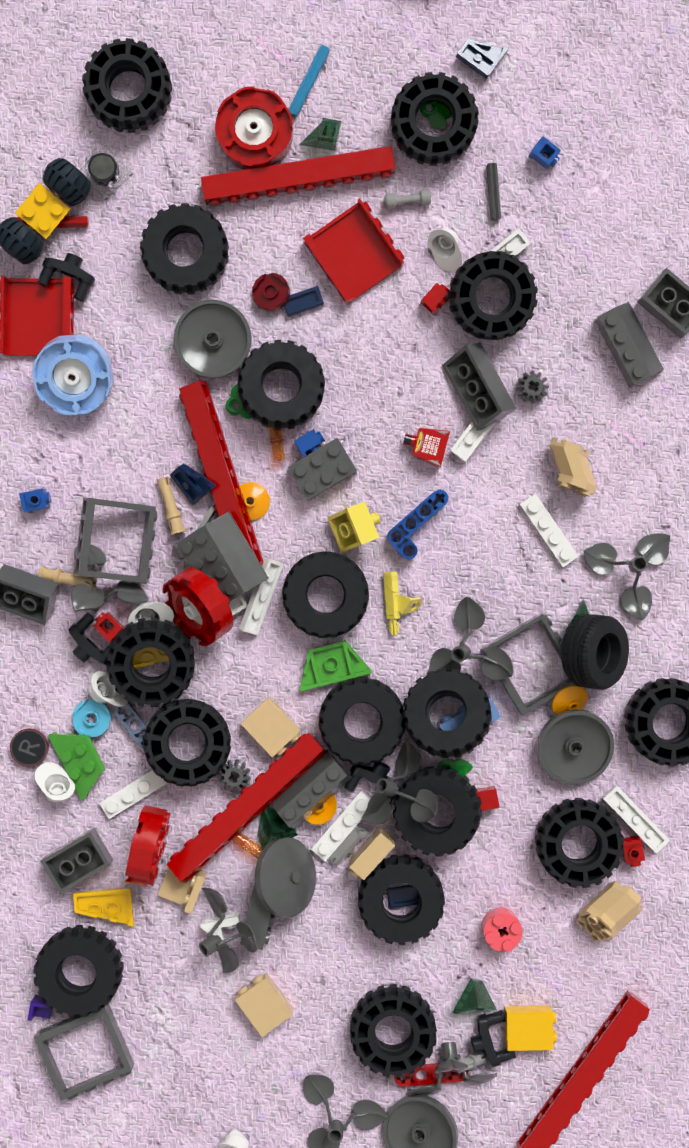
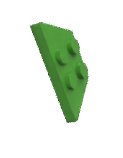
[300,640,372,691]
[48,732,106,801]

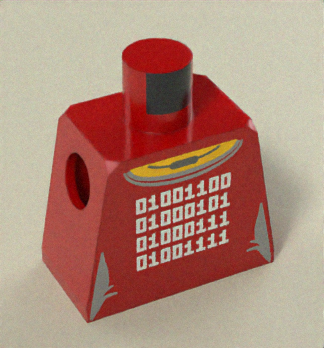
[403,428,450,468]

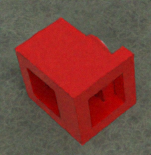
[420,283,450,316]
[93,612,125,642]
[622,835,645,867]

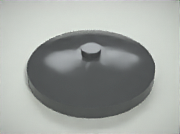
[174,300,252,378]
[537,709,614,785]
[255,838,316,917]
[382,1094,458,1148]

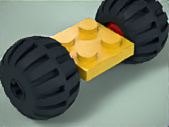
[0,158,91,264]

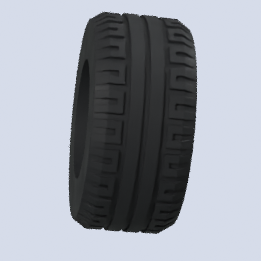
[561,614,629,690]

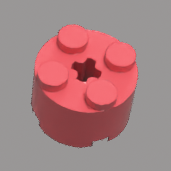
[482,907,522,952]

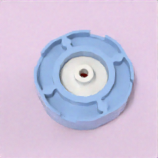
[32,334,113,415]

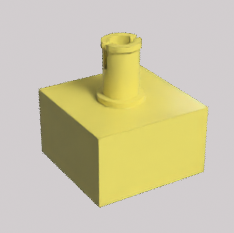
[327,501,380,553]

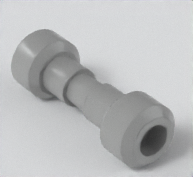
[384,189,431,210]

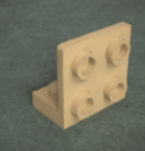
[158,868,207,914]

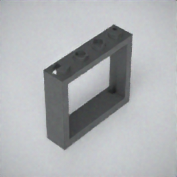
[74,497,157,583]
[481,613,574,715]
[34,1004,135,1101]

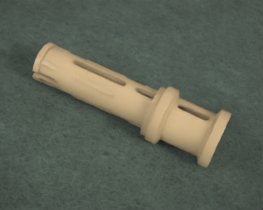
[157,477,186,536]
[38,566,97,589]

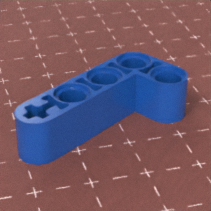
[387,489,448,560]

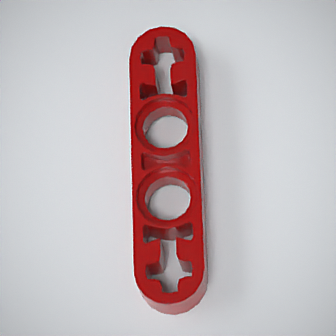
[394,1063,468,1086]

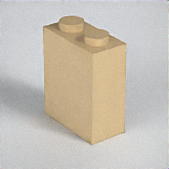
[241,696,301,757]
[349,825,395,880]
[235,972,294,1037]

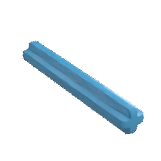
[288,45,330,117]

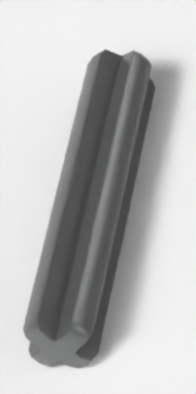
[486,163,501,221]

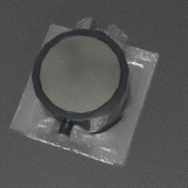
[80,145,133,201]

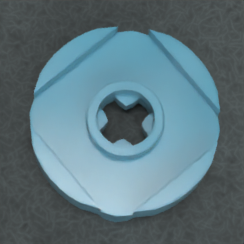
[72,699,112,737]

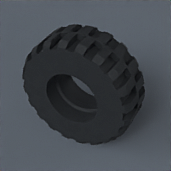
[82,38,172,133]
[391,72,479,166]
[140,203,229,295]
[448,251,538,340]
[237,340,325,430]
[282,551,369,638]
[106,617,195,707]
[403,668,492,759]
[319,677,405,766]
[624,678,689,766]
[143,699,231,787]
[393,766,482,857]
[535,798,624,888]
[358,854,445,945]
[33,925,124,1017]
[350,984,437,1077]

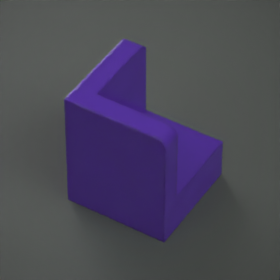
[28,995,53,1021]

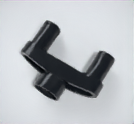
[37,253,95,302]
[68,612,112,665]
[344,761,400,804]
[470,1010,516,1068]

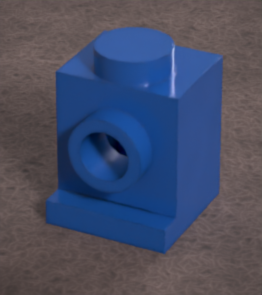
[528,136,561,169]
[294,429,325,458]
[19,488,51,513]

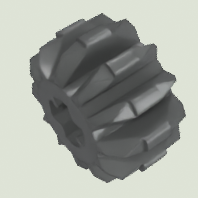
[516,370,549,404]
[218,759,251,792]

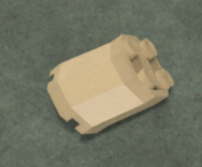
[549,437,597,497]
[577,881,643,942]

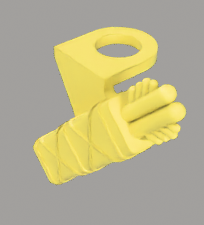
[383,571,422,636]

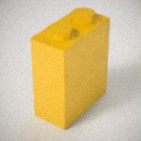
[505,1006,557,1051]

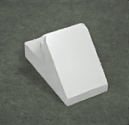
[201,912,241,940]

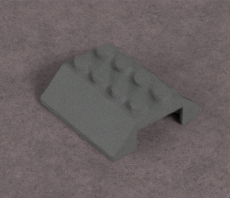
[172,511,269,601]

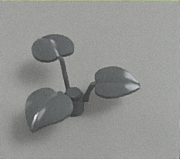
[584,533,670,620]
[71,544,148,612]
[427,597,514,680]
[361,740,438,824]
[199,887,258,973]
[408,1042,497,1095]
[303,1075,387,1148]

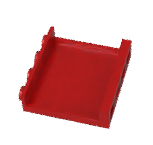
[303,198,405,305]
[0,276,74,356]

